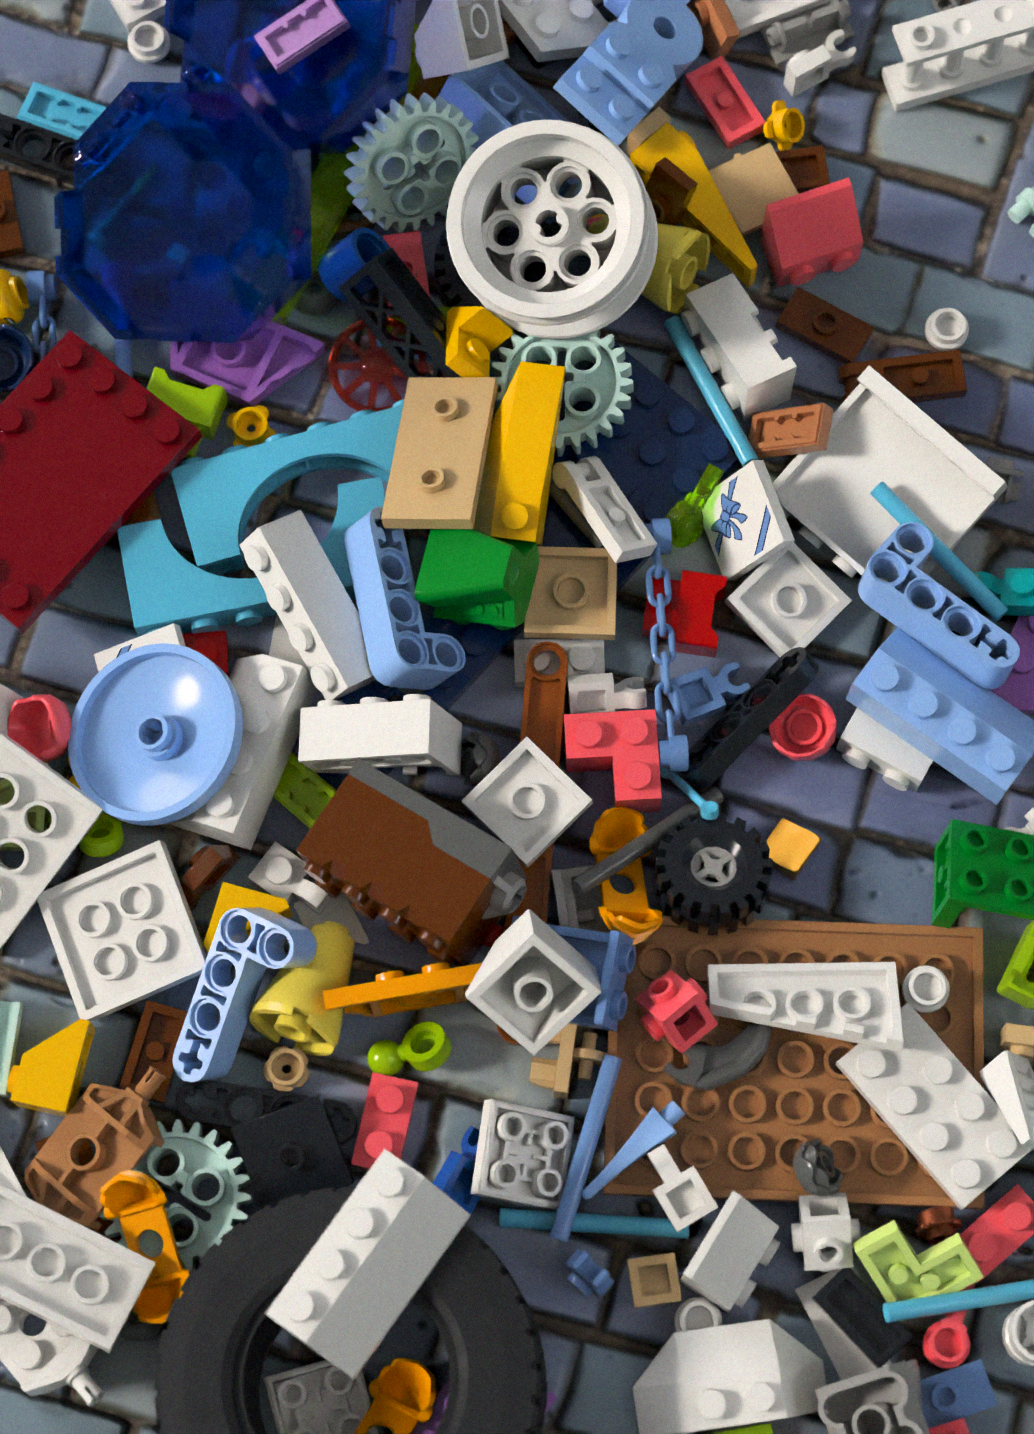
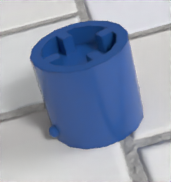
[318,227,390,302]

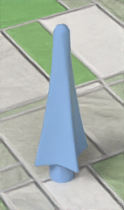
[582,1100,685,1200]

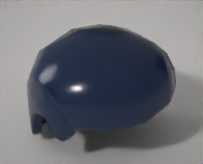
[0,324,35,393]

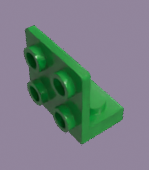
[932,819,1034,929]

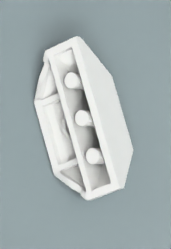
[632,1319,826,1434]

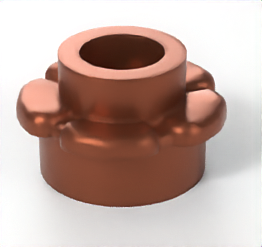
[915,1206,962,1245]

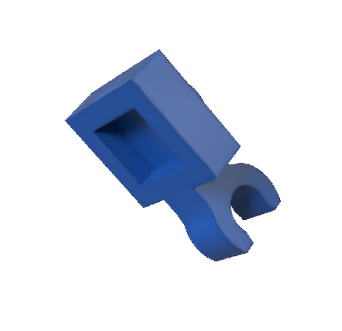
[433,1126,481,1215]

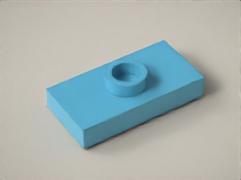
[16,81,114,148]

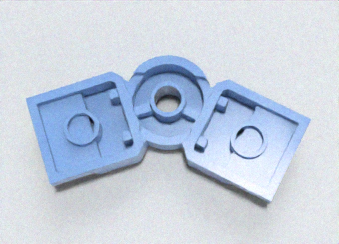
[553,0,703,146]

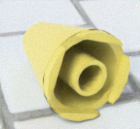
[587,216,711,314]
[249,921,355,1056]

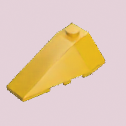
[473,361,566,546]

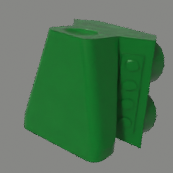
[414,529,540,630]

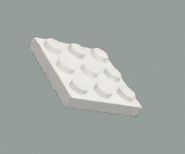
[37,840,207,1022]

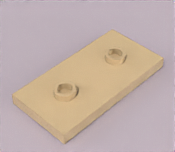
[381,377,498,529]

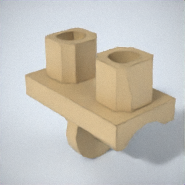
[529,1024,607,1099]

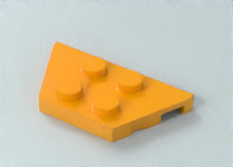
[323,962,482,1018]

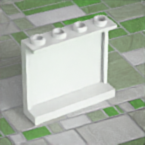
[773,366,1008,582]

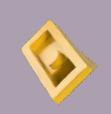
[446,306,513,377]

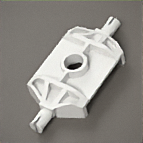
[0,1298,105,1407]

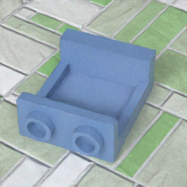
[512,915,636,1032]

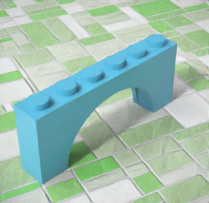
[171,399,404,576]
[117,476,385,637]

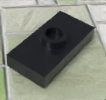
[811,1268,914,1369]

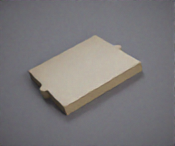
[708,143,799,236]

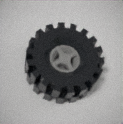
[654,812,772,935]

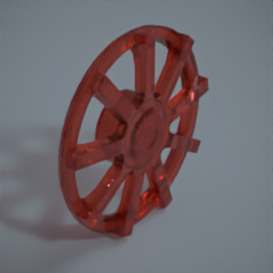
[328,318,427,412]

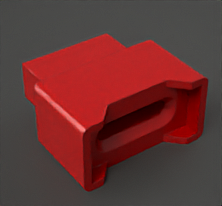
[641,570,727,658]

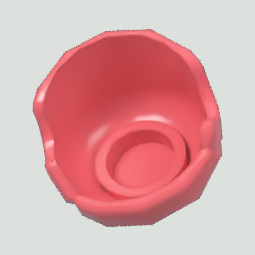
[768,693,838,761]
[8,694,72,762]

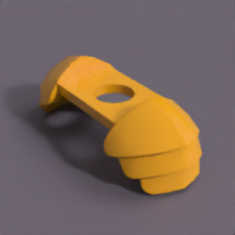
[589,806,663,945]
[100,1170,189,1324]
[354,1358,437,1434]

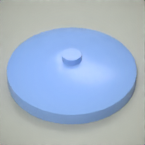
[68,643,243,826]

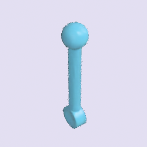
[660,768,719,820]

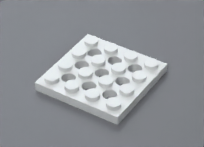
[0,730,104,950]

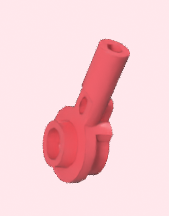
[922,1282,976,1369]

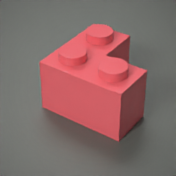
[563,709,662,813]

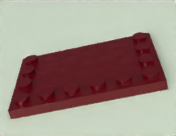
[0,330,203,634]

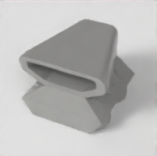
[815,1360,930,1434]

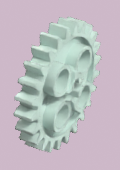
[344,93,479,233]
[492,329,634,457]
[99,1119,253,1273]

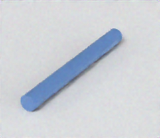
[549,1054,622,1242]

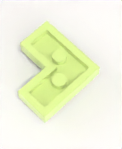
[852,1220,984,1322]

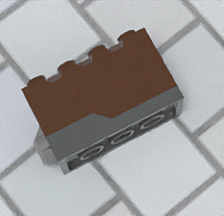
[296,759,527,966]

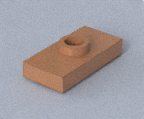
[686,0,740,60]
[748,403,833,459]

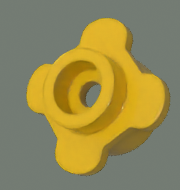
[763,100,805,151]
[226,405,276,447]

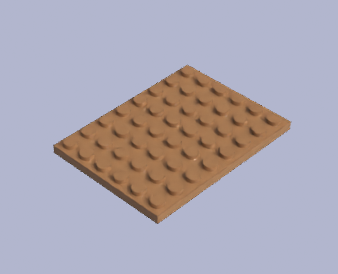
[603,916,984,1210]

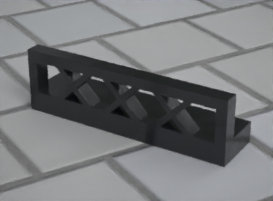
[338,248,461,378]

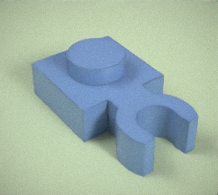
[667,662,750,727]
[565,1249,614,1300]

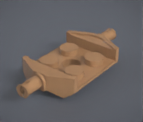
[24,1066,167,1230]

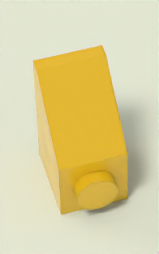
[7,1019,96,1117]

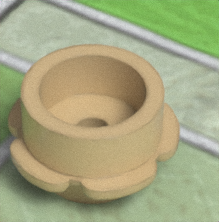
[263,1046,310,1092]

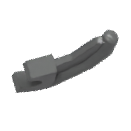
[662,1024,773,1091]

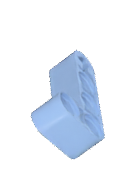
[344,506,466,690]
[858,522,1020,690]
[172,907,317,1082]

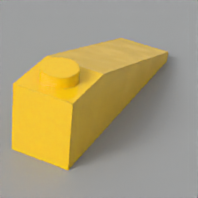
[630,122,757,288]

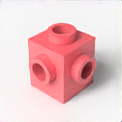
[635,969,718,1054]

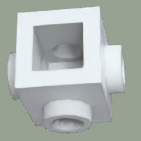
[791,1192,861,1272]

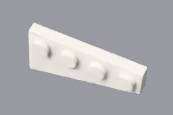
[707,962,904,1052]

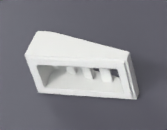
[979,1050,1034,1149]

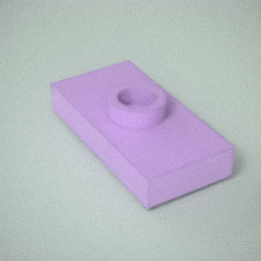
[254,0,351,75]

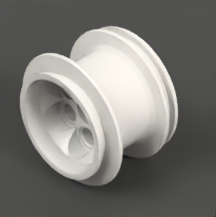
[446,120,658,339]

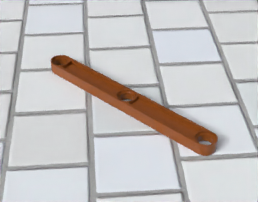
[497,641,568,1047]

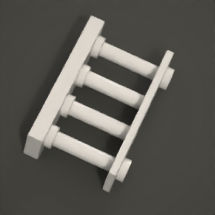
[881,0,1034,112]

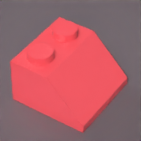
[760,177,864,287]

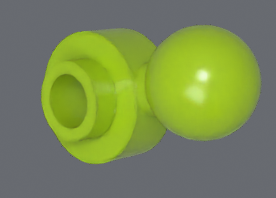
[47,812,125,857]
[367,1021,452,1076]

